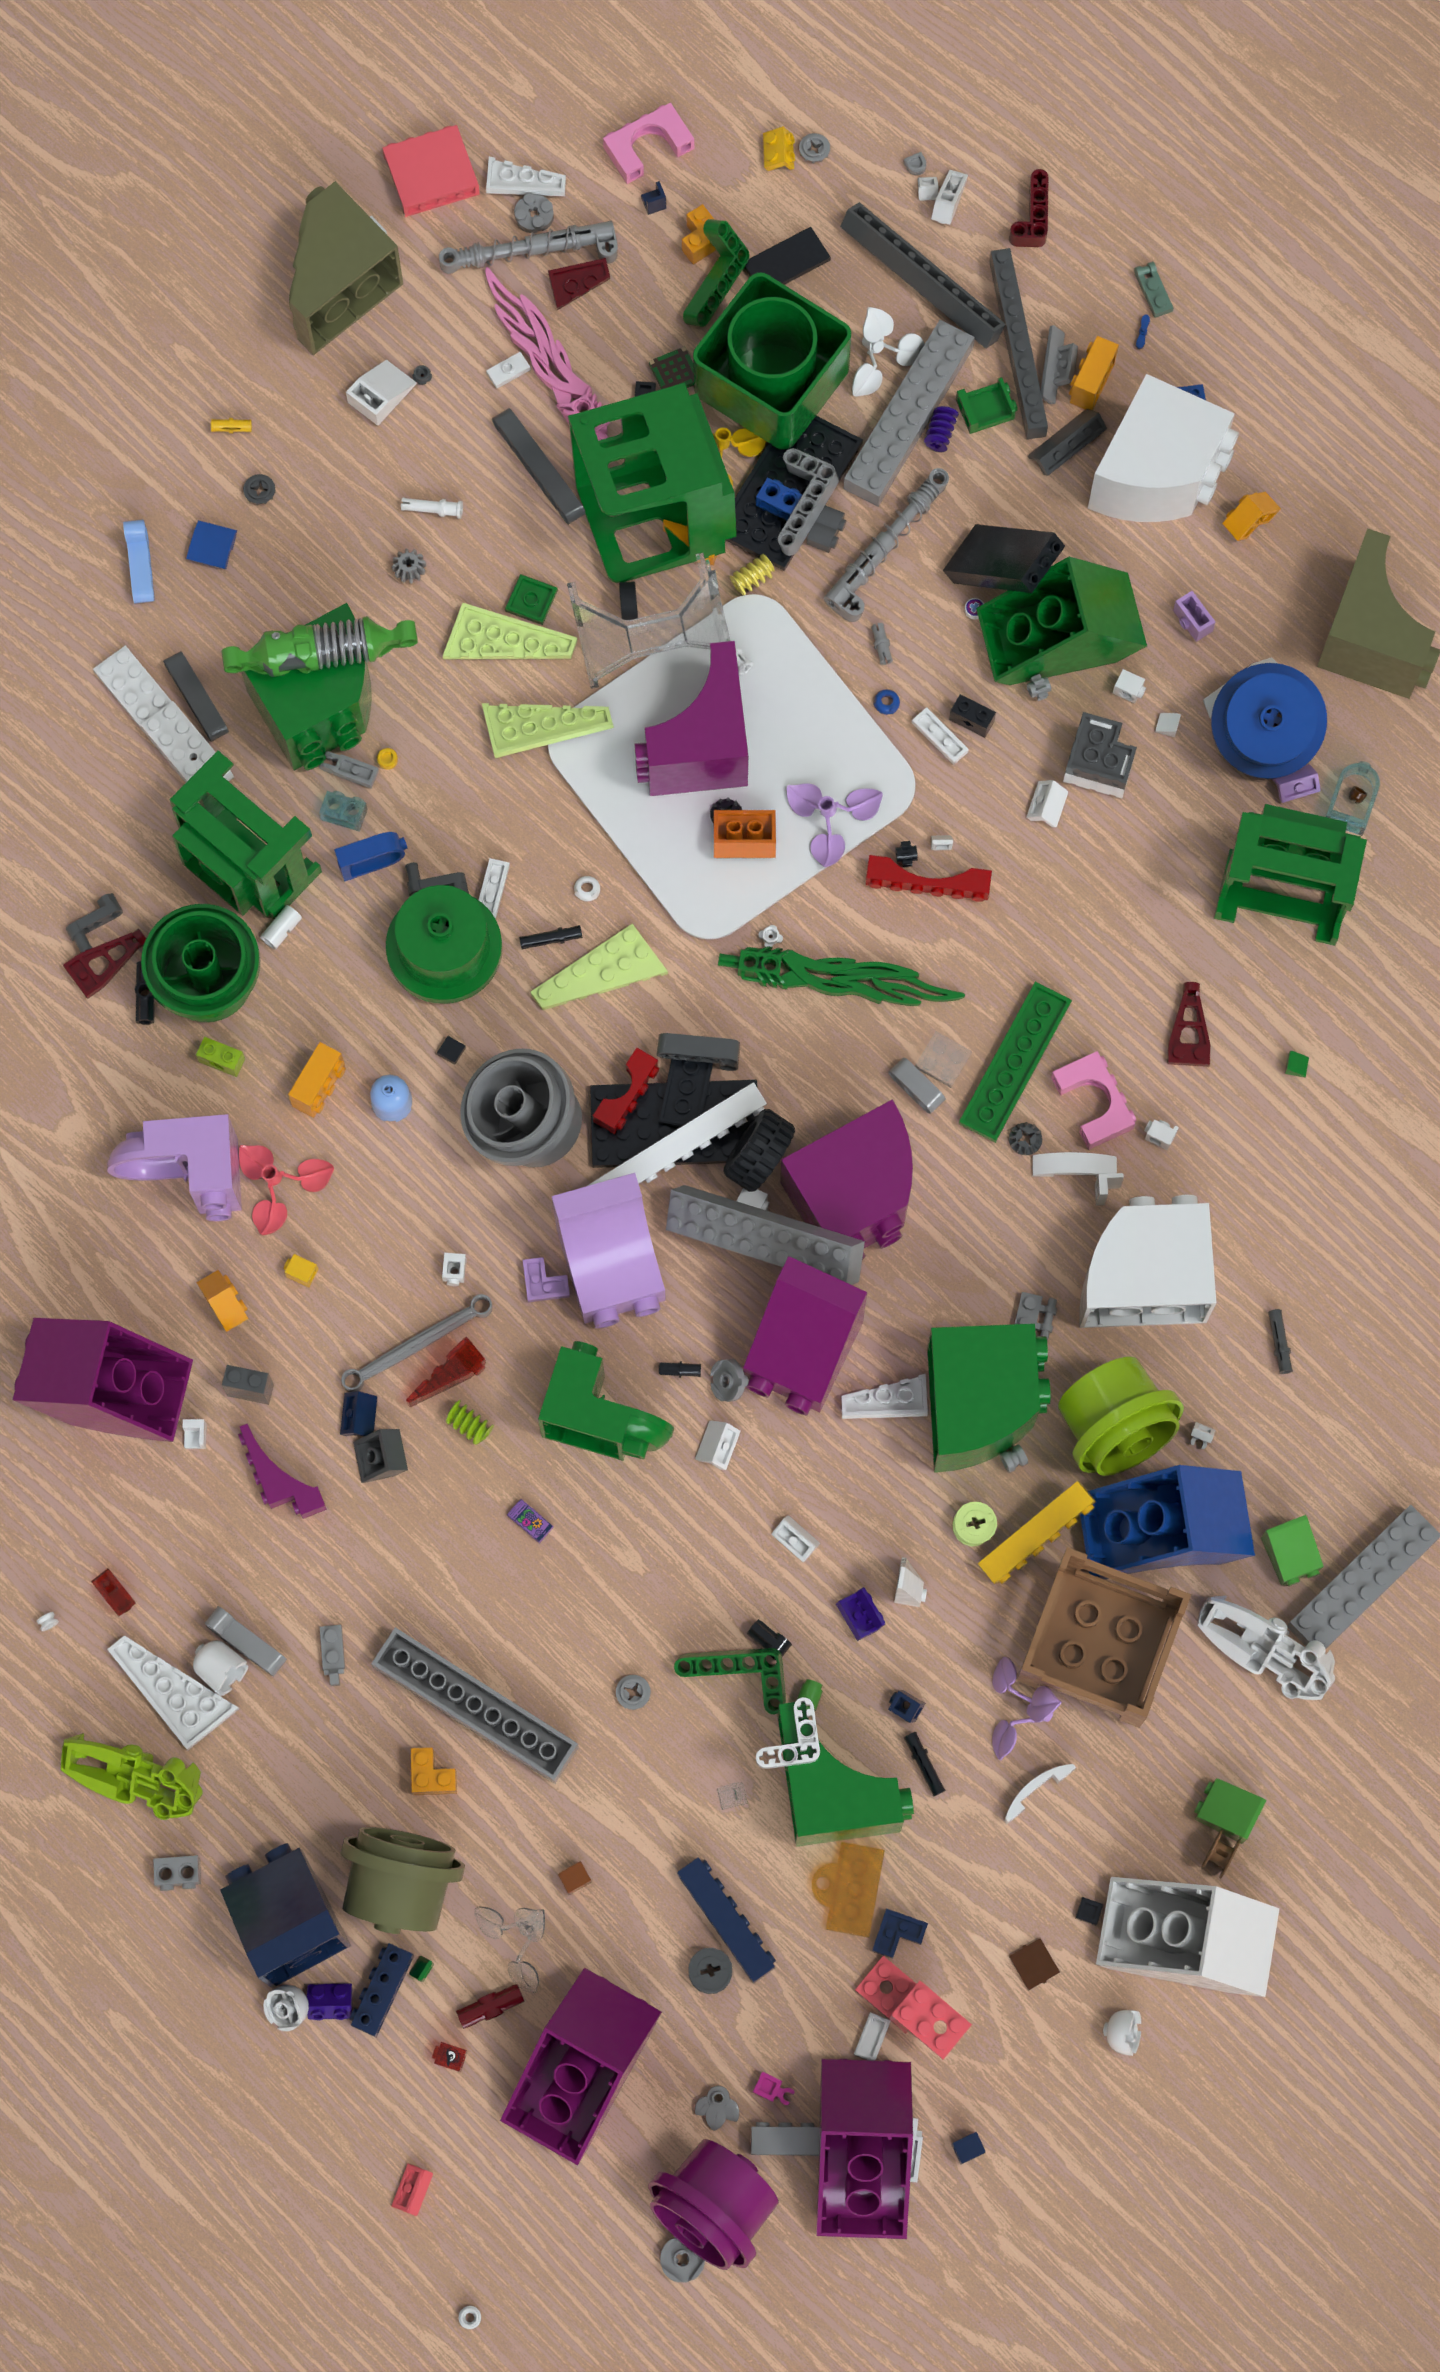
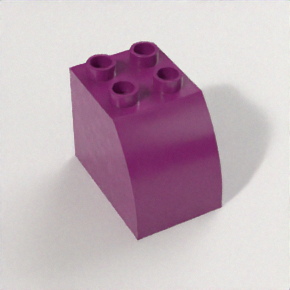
[780,1099,913,1260]
[13,1318,193,1442]

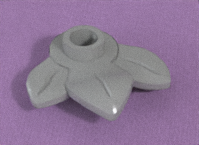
[695,2085,739,2131]

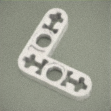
[756,1697,820,1769]

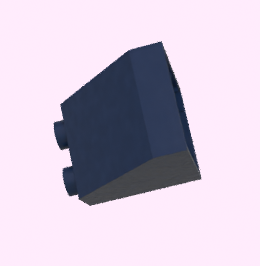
[220,1843,351,1989]

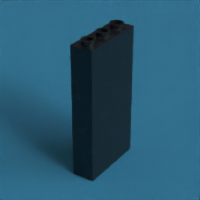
[943,524,1065,593]

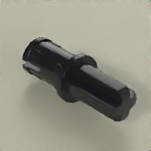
[659,1361,701,1378]

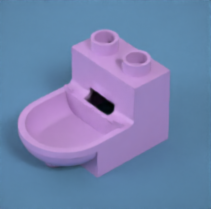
[107,1114,242,1221]

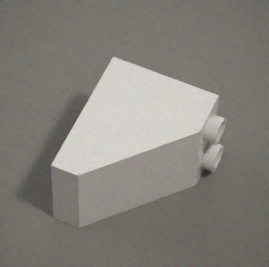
[1096,1877,1279,1997]

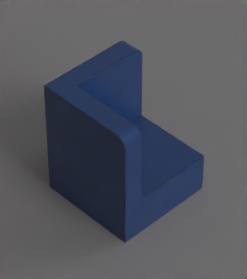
[641,181,667,215]
[951,2132,986,2165]

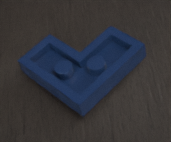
[872,1908,928,1959]

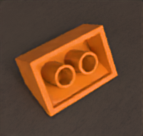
[714,810,776,858]

